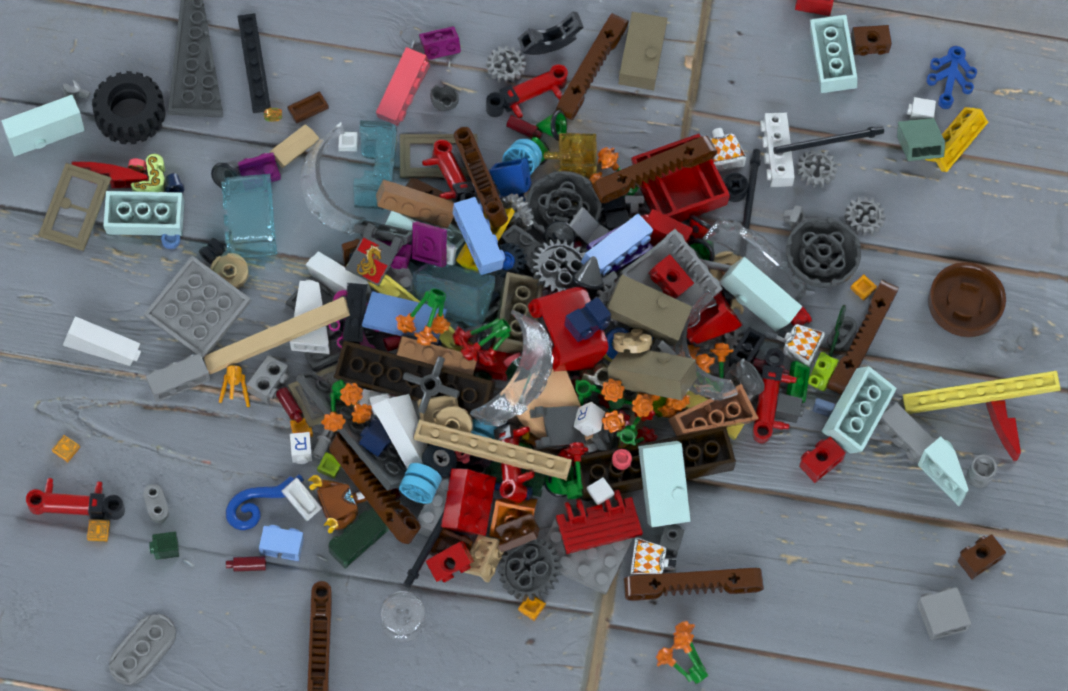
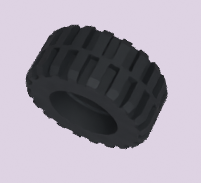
[92,71,165,145]

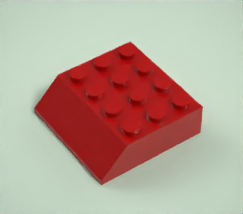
[631,133,730,222]

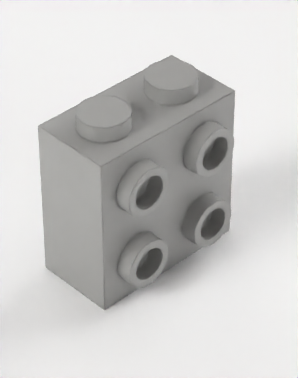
[917,587,971,641]

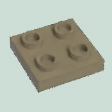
[579,363,609,388]

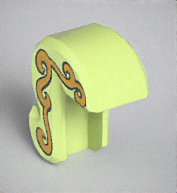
[131,154,166,192]

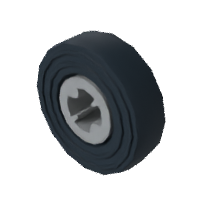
[422,444,457,477]

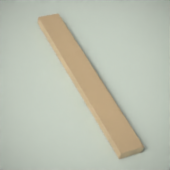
[204,297,350,375]
[414,420,572,480]

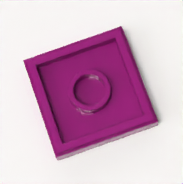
[412,221,447,267]

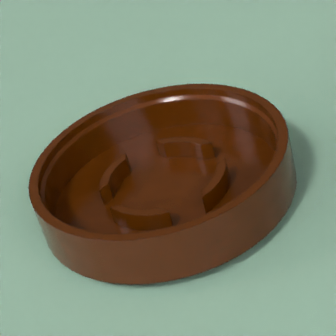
[928,262,1006,337]

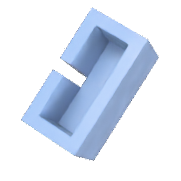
[259,525,304,561]

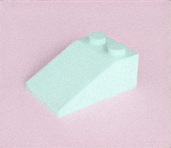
[918,437,969,506]

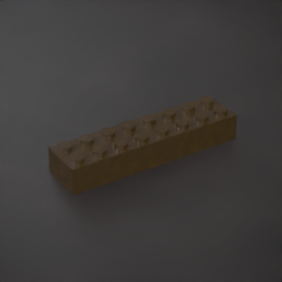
[334,341,496,420]
[573,426,736,501]

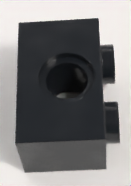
[728,327,766,367]

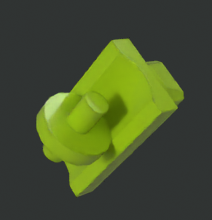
[808,352,839,392]

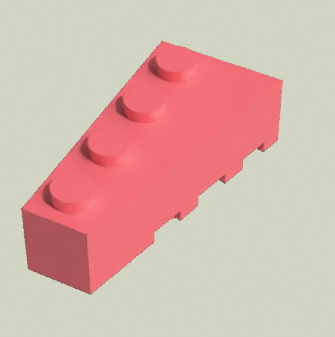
[376,47,430,126]

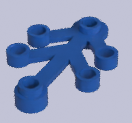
[926,46,977,109]

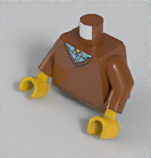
[308,475,367,533]

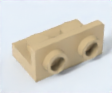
[464,535,504,583]

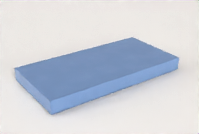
[362,291,447,345]

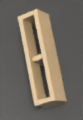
[270,124,319,168]

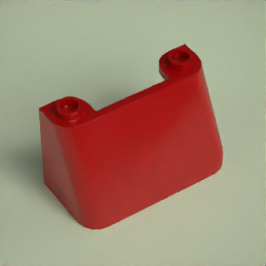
[527,287,608,372]
[685,292,743,344]

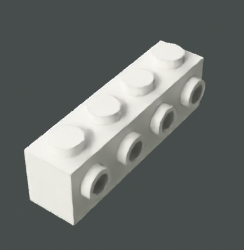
[760,112,795,187]

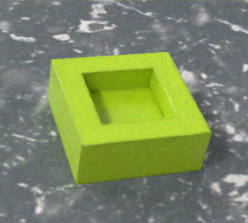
[317,452,341,479]

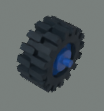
[495,243,527,278]

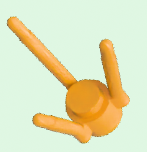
[218,365,250,407]

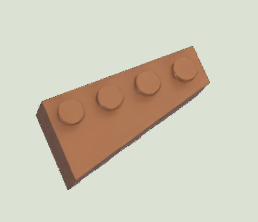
[668,384,759,436]

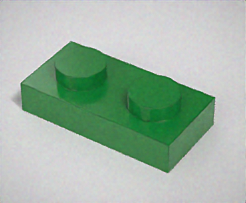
[786,361,810,403]

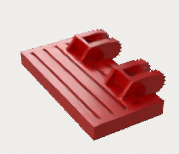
[555,490,643,554]

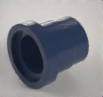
[165,173,185,193]

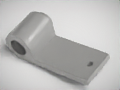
[569,207,610,245]

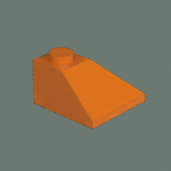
[489,498,537,538]

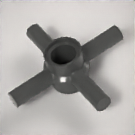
[403,356,460,414]

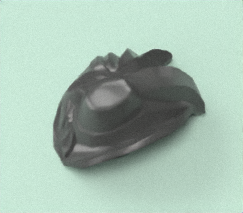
[731,358,764,395]

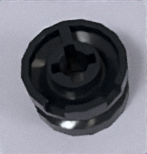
[723,172,749,202]

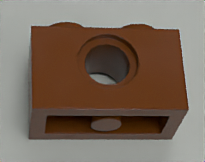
[850,25,892,56]
[958,534,1007,579]

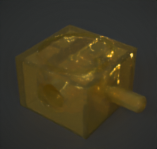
[544,133,597,179]

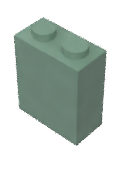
[897,118,945,161]

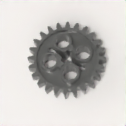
[530,239,585,294]
[498,538,562,601]

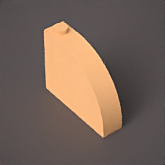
[504,369,593,446]

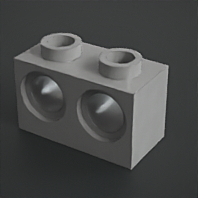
[247,355,289,404]

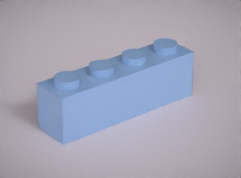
[452,197,505,275]
[581,214,653,276]

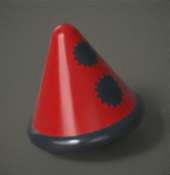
[689,214,718,241]

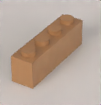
[376,179,454,229]
[396,336,478,376]

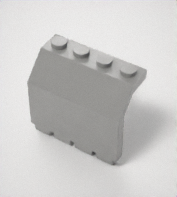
[617,229,723,317]

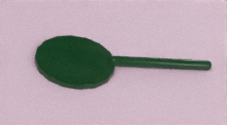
[829,305,846,357]

